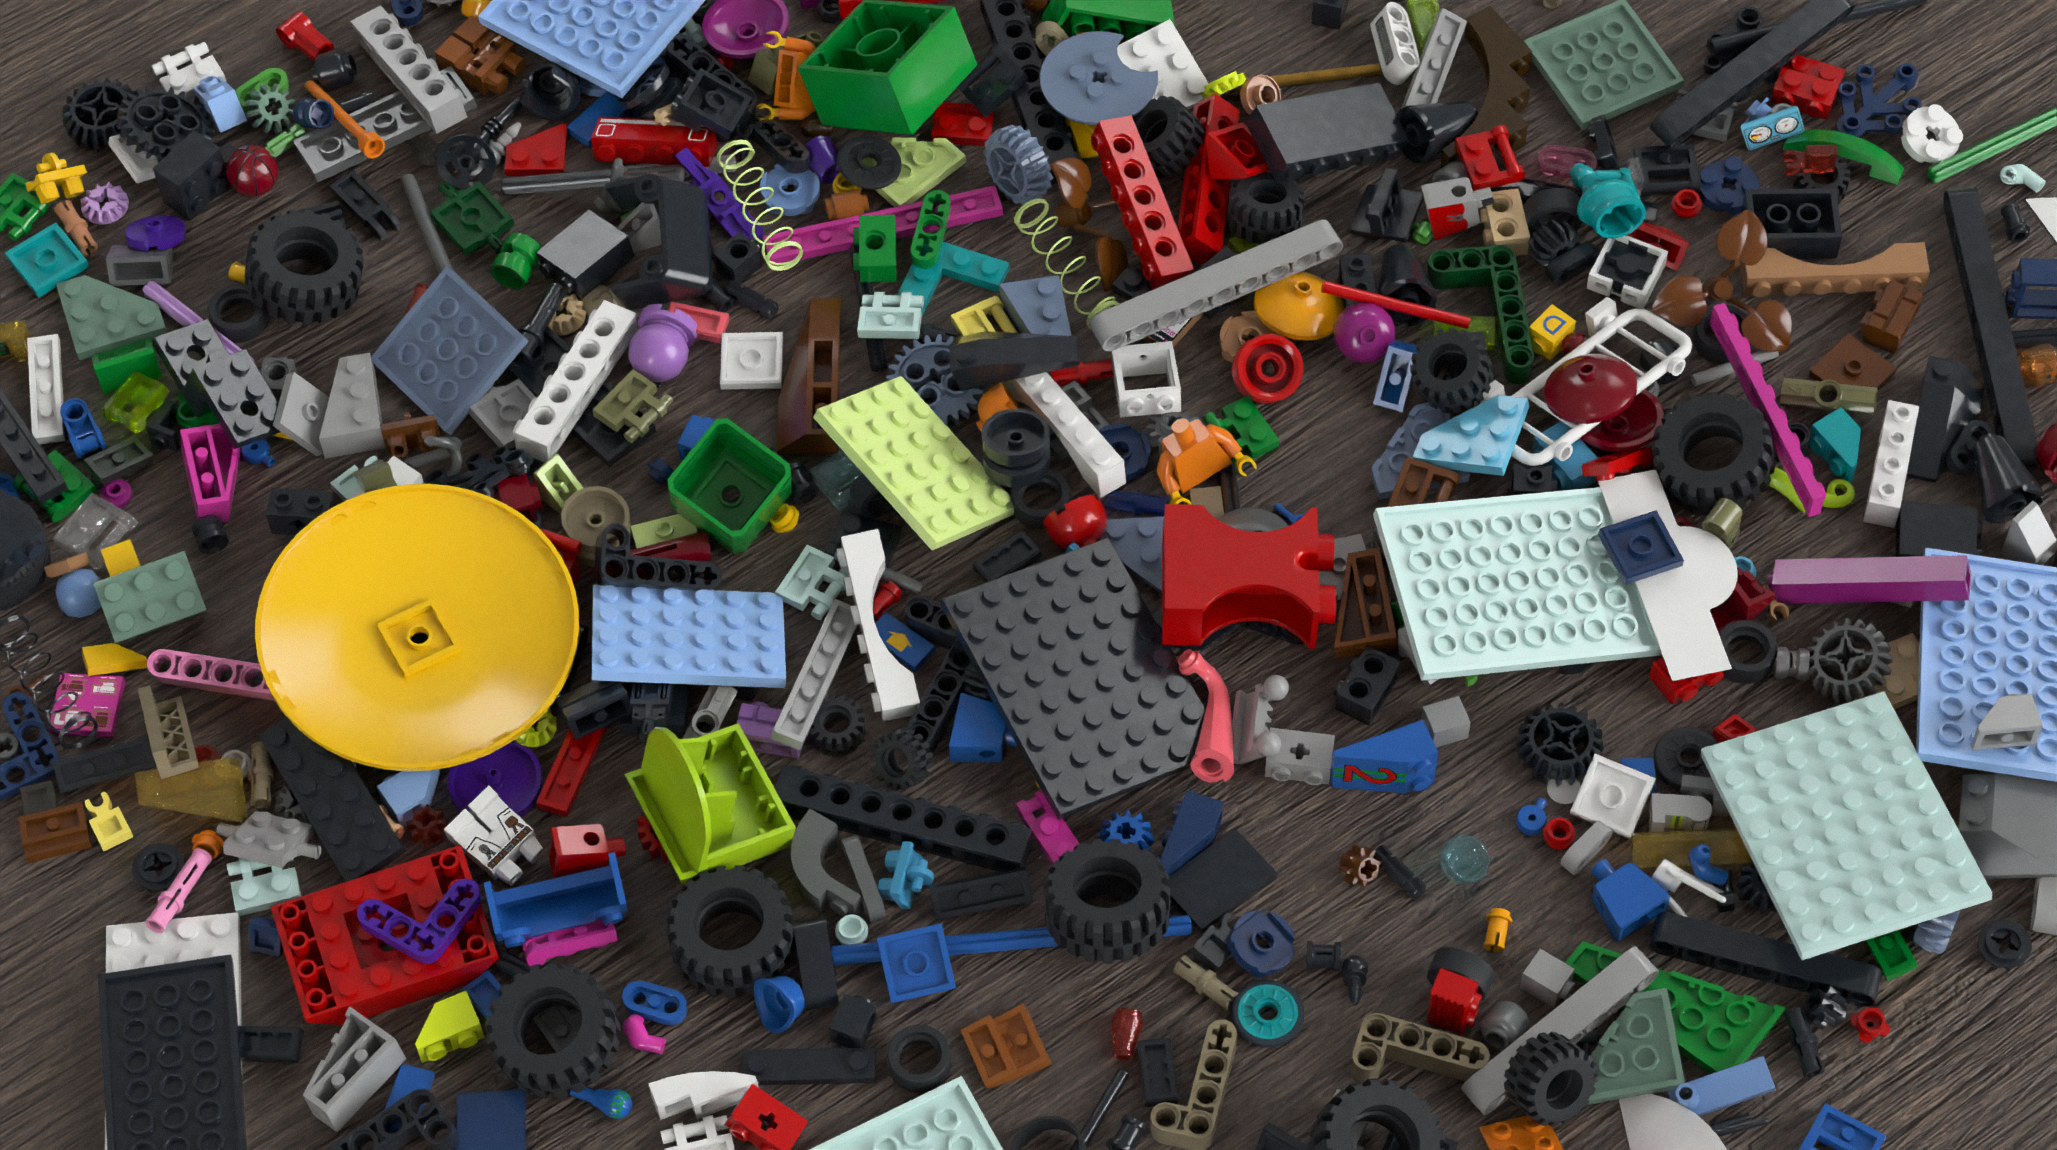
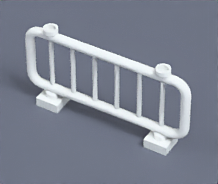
[1474,297,1692,466]

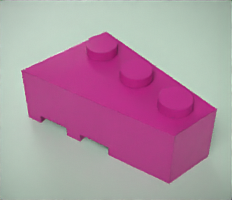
[180,424,241,522]

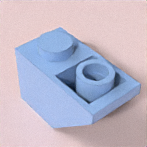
[193,76,247,133]
[377,769,440,828]

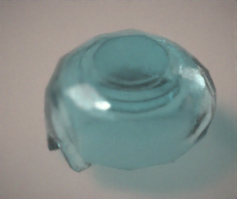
[1440,835,1491,885]

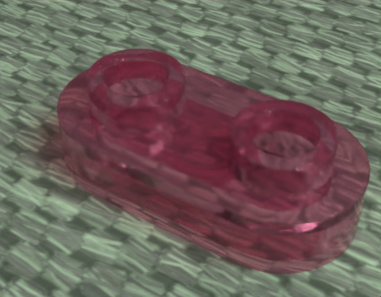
[1537,145,1597,178]

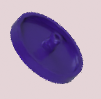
[448,740,543,824]

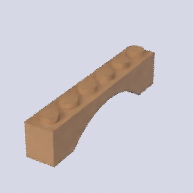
[1740,242,1930,297]

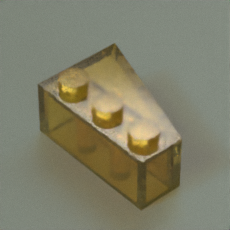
[135,757,247,824]

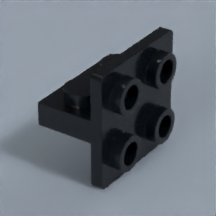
[1350,168,1424,242]

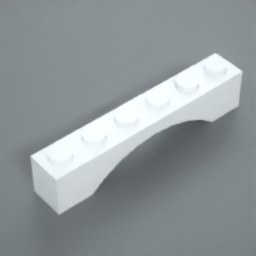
[1001,372,1126,498]
[836,529,920,722]

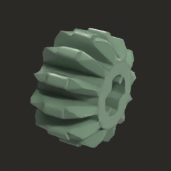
[245,83,296,134]

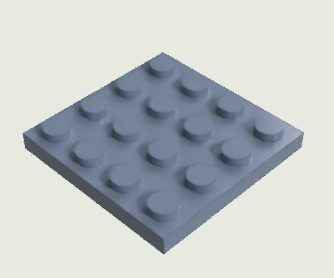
[371,266,529,435]

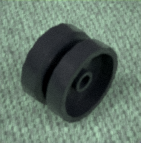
[982,409,1051,487]

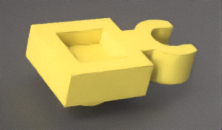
[85,792,133,851]

